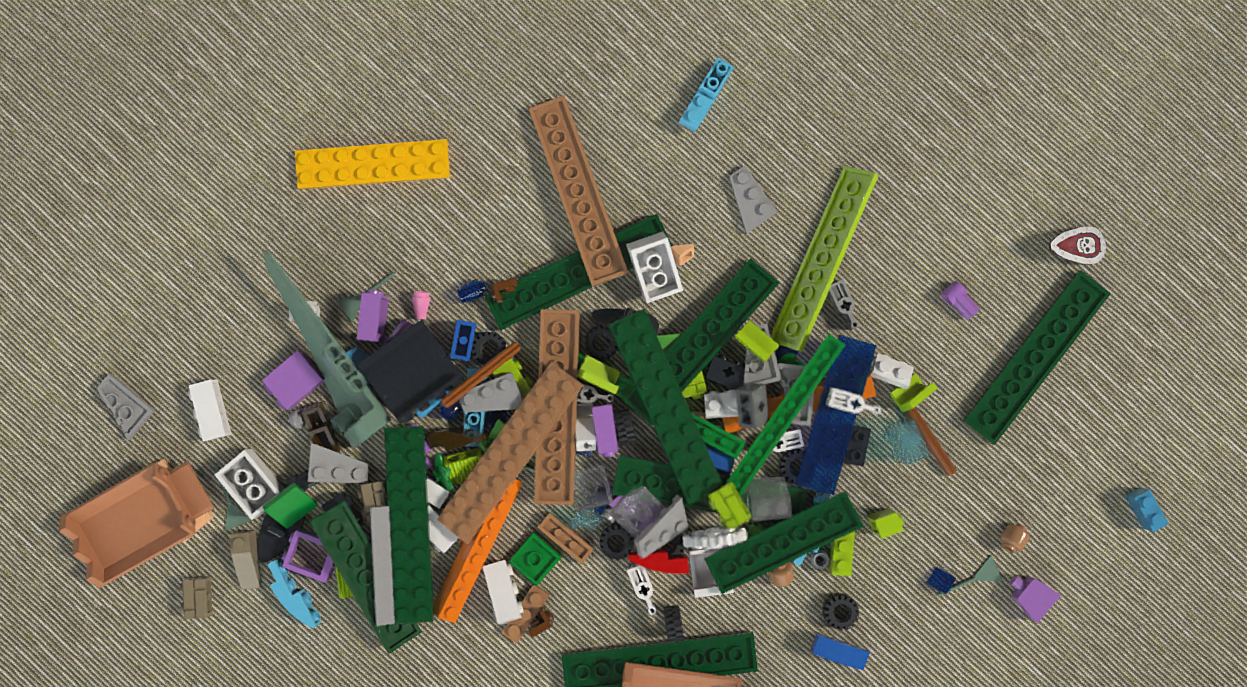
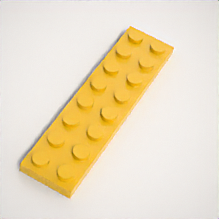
[295,139,450,190]

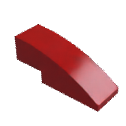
[628,549,689,574]

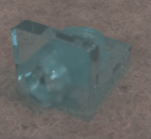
[569,506,603,533]

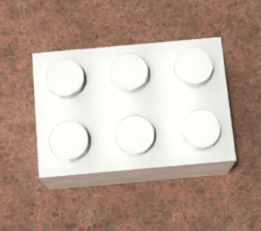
[626,232,683,303]
[215,449,285,520]

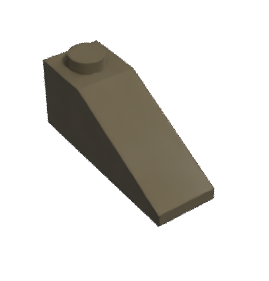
[229,530,261,590]

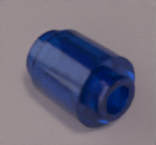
[457,278,487,304]
[439,399,463,420]

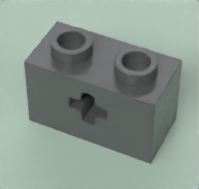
[736,382,768,429]

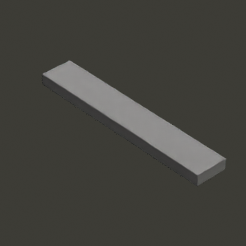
[370,506,395,626]

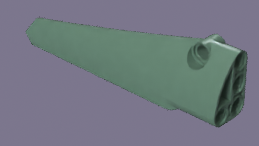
[262,250,392,449]

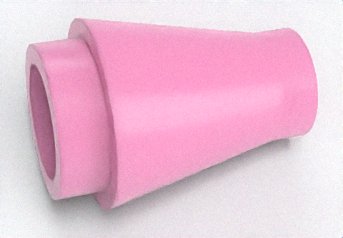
[412,291,431,319]

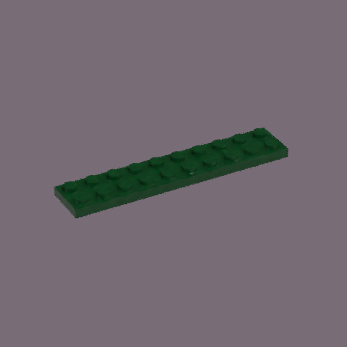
[484,214,672,331]
[623,258,779,426]
[962,270,1111,445]
[608,309,724,505]
[384,426,434,624]
[612,455,808,523]
[561,631,758,687]

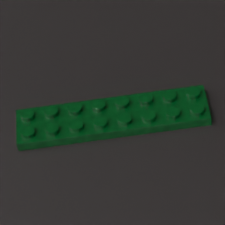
[704,491,864,595]
[309,500,422,654]

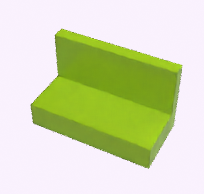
[735,320,779,363]
[577,355,620,394]
[889,373,938,413]

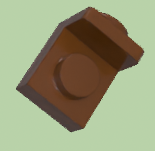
[491,278,519,303]
[528,606,554,638]

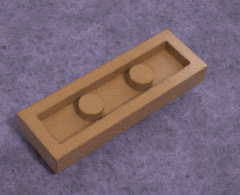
[537,512,594,564]
[501,584,550,643]

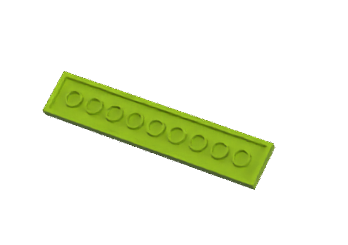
[770,166,879,353]

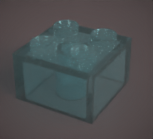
[883,418,930,465]

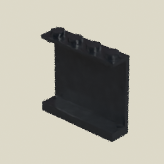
[357,319,464,424]

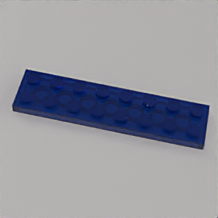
[795,335,877,495]

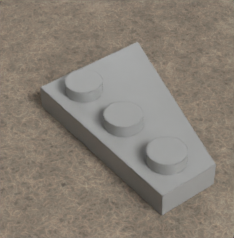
[729,166,777,234]
[778,363,815,426]
[459,372,523,412]
[308,442,369,483]

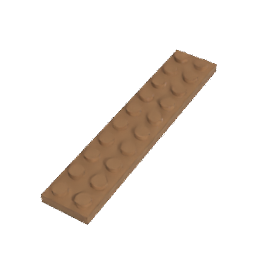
[529,96,629,287]
[534,310,580,505]
[437,362,584,544]

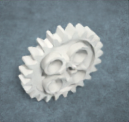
[683,526,747,549]

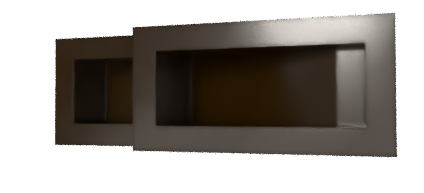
[302,401,341,454]
[426,427,487,452]

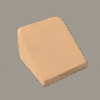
[670,244,694,266]

